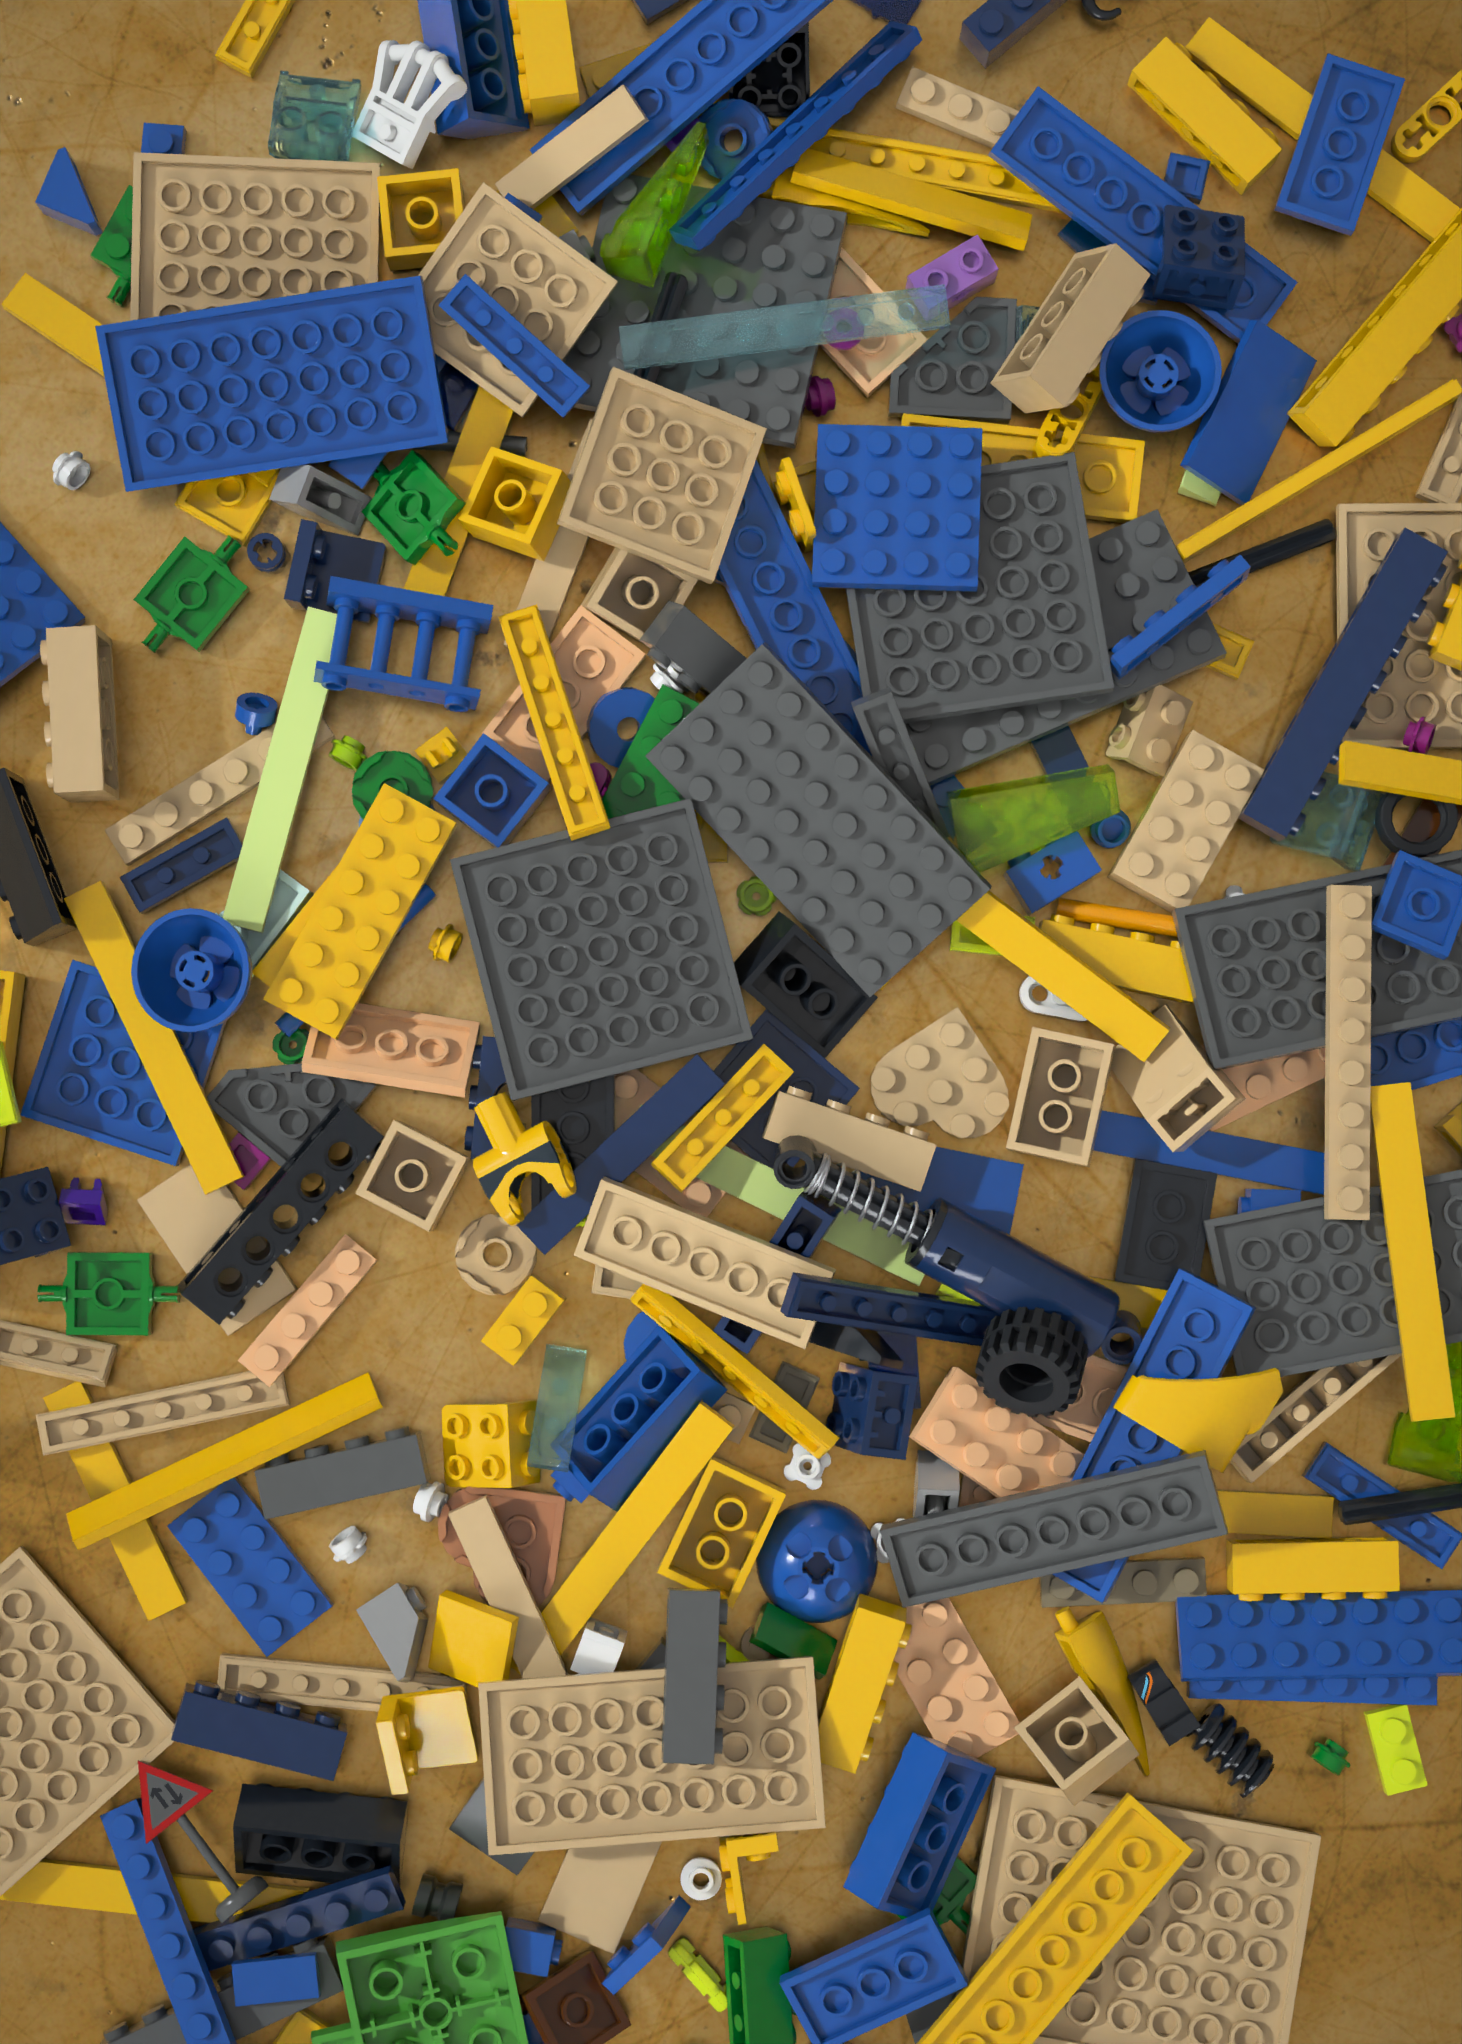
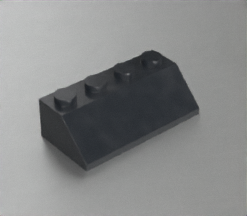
[0,768,78,946]
[233,1783,408,1886]

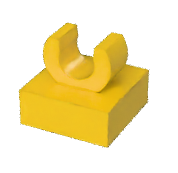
[414,726,467,785]

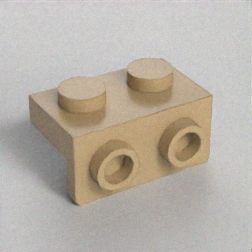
[1106,685,1193,777]

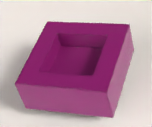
[229,1132,272,1190]

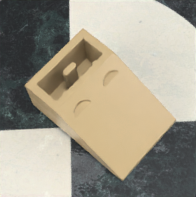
[1111,1004,1246,1152]

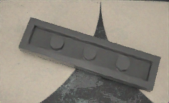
[851,687,950,838]

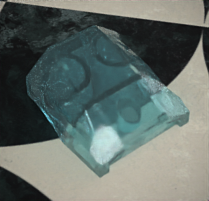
[268,71,361,162]

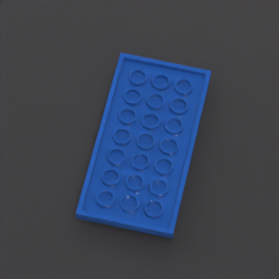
[95,276,450,492]

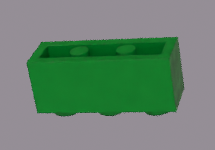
[723,1926,796,2044]

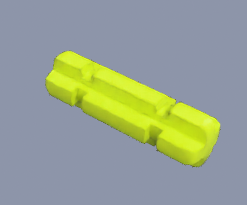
[668,1937,727,2012]

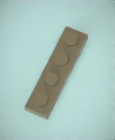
[1039,1557,1207,1608]

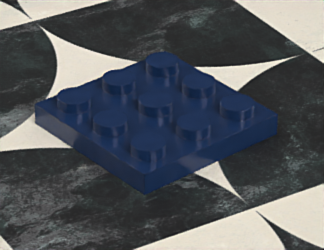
[697,1009,860,1169]

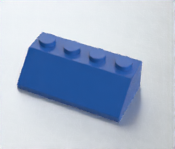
[417,0,530,139]
[550,1325,728,1512]
[843,1732,996,1917]

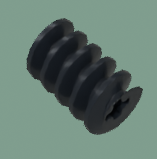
[1185,1703,1275,1798]

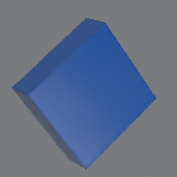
[1164,152,1210,204]

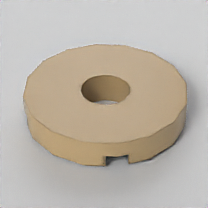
[455,1214,537,1295]

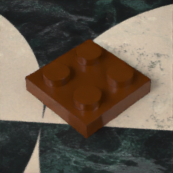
[519,1950,631,2044]

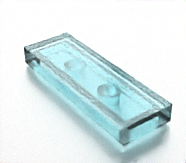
[527,1344,587,1472]

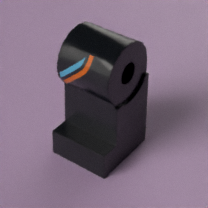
[1127,1659,1201,1746]

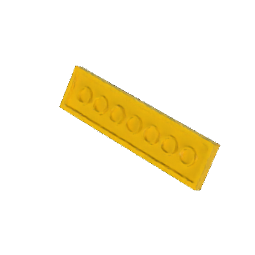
[917,1792,1194,2044]

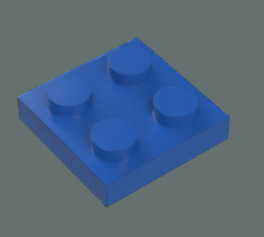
[1372,850,1462,960]

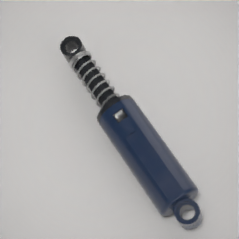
[773,1135,1142,1365]

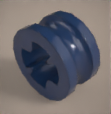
[247,533,286,573]

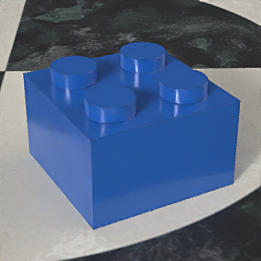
[433,733,552,848]

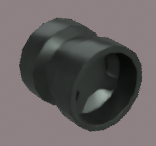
[412,1873,463,1921]

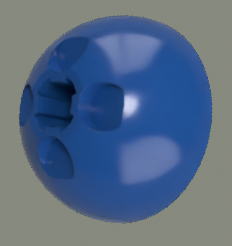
[1099,310,1222,432]
[131,908,252,1032]
[756,1500,878,1623]

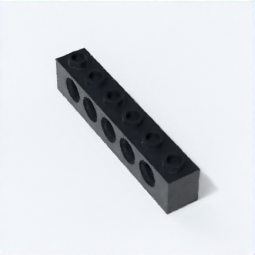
[178,1098,384,1325]

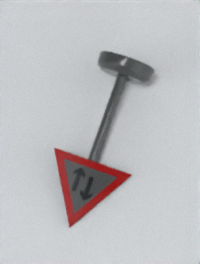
[138,1760,269,1923]

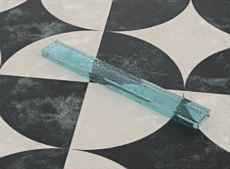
[618,284,950,370]

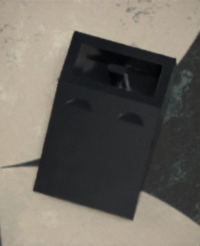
[729,22,810,117]

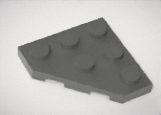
[888,297,1017,423]
[207,1063,378,1167]

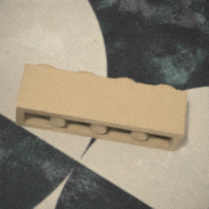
[762,1086,937,1192]

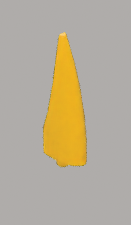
[757,164,930,237]
[1054,1606,1150,1777]

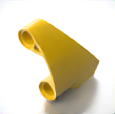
[1113,1368,1283,1473]

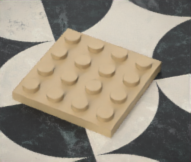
[418,182,618,417]
[557,367,767,584]

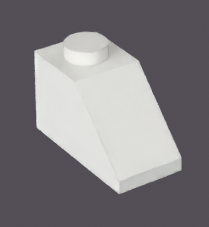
[570,1617,628,1674]

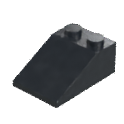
[734,911,878,1058]

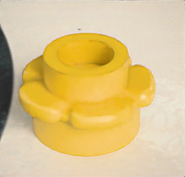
[428,924,463,963]

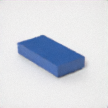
[231,1952,321,2007]

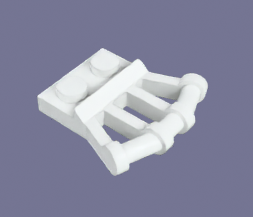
[351,40,467,169]

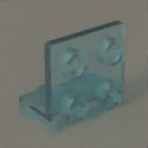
[1270,772,1383,871]

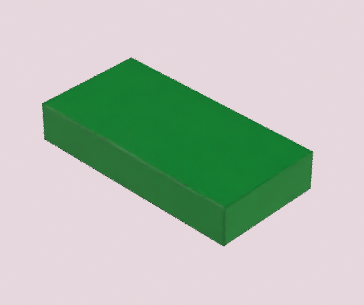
[749,1602,838,1680]

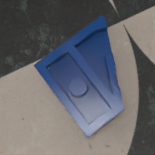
[602,1896,691,1995]

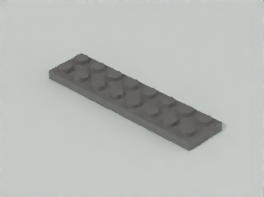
[880,1450,1228,1608]

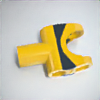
[473,1092,577,1226]

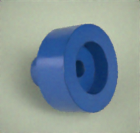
[235,693,278,735]

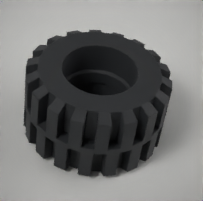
[975,1307,1088,1417]

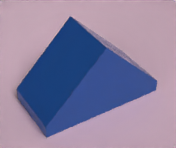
[35,147,103,236]

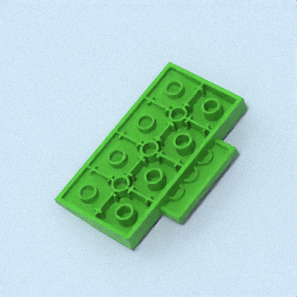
[311,1911,528,2044]

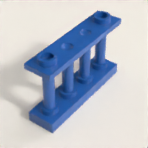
[314,576,493,712]

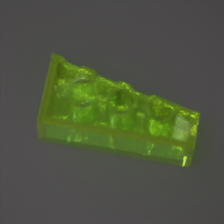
[946,764,1120,873]

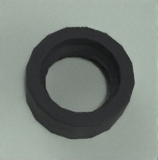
[1375,792,1458,858]

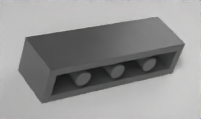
[254,1426,431,1520]
[661,1588,728,1764]

